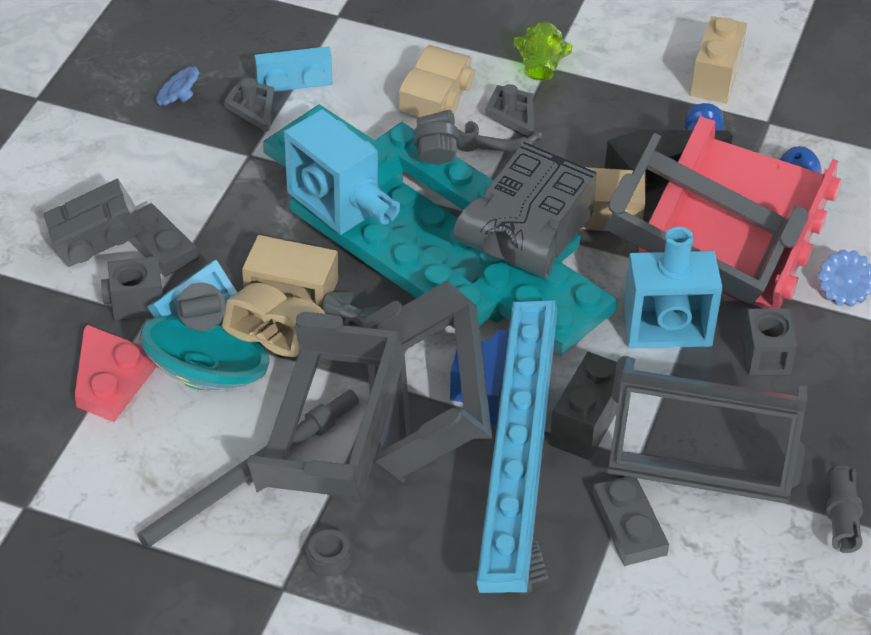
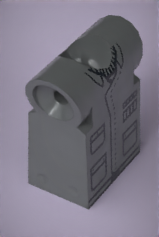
[453,142,597,280]

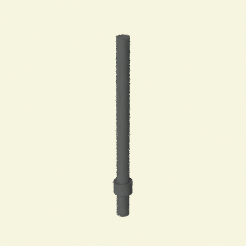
[137,389,359,548]

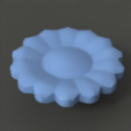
[156,66,200,106]
[818,249,871,307]

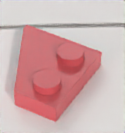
[75,325,157,422]

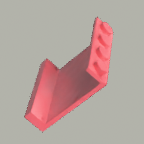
[638,116,842,309]

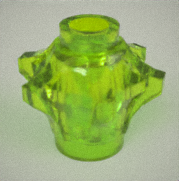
[514,22,572,81]

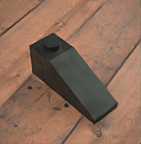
[605,129,733,193]

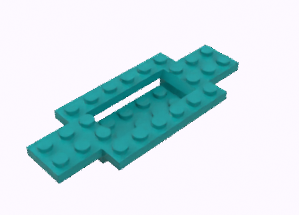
[263,104,618,356]

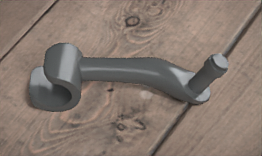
[457,121,542,152]

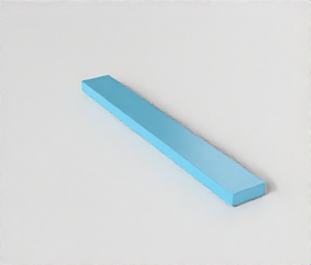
[477,300,558,593]

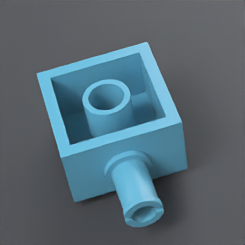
[284,109,400,235]
[623,227,722,349]

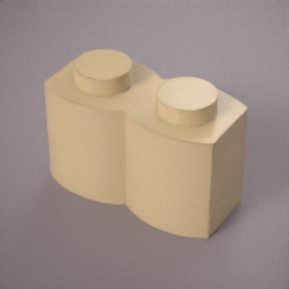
[399,45,475,117]
[222,283,325,357]

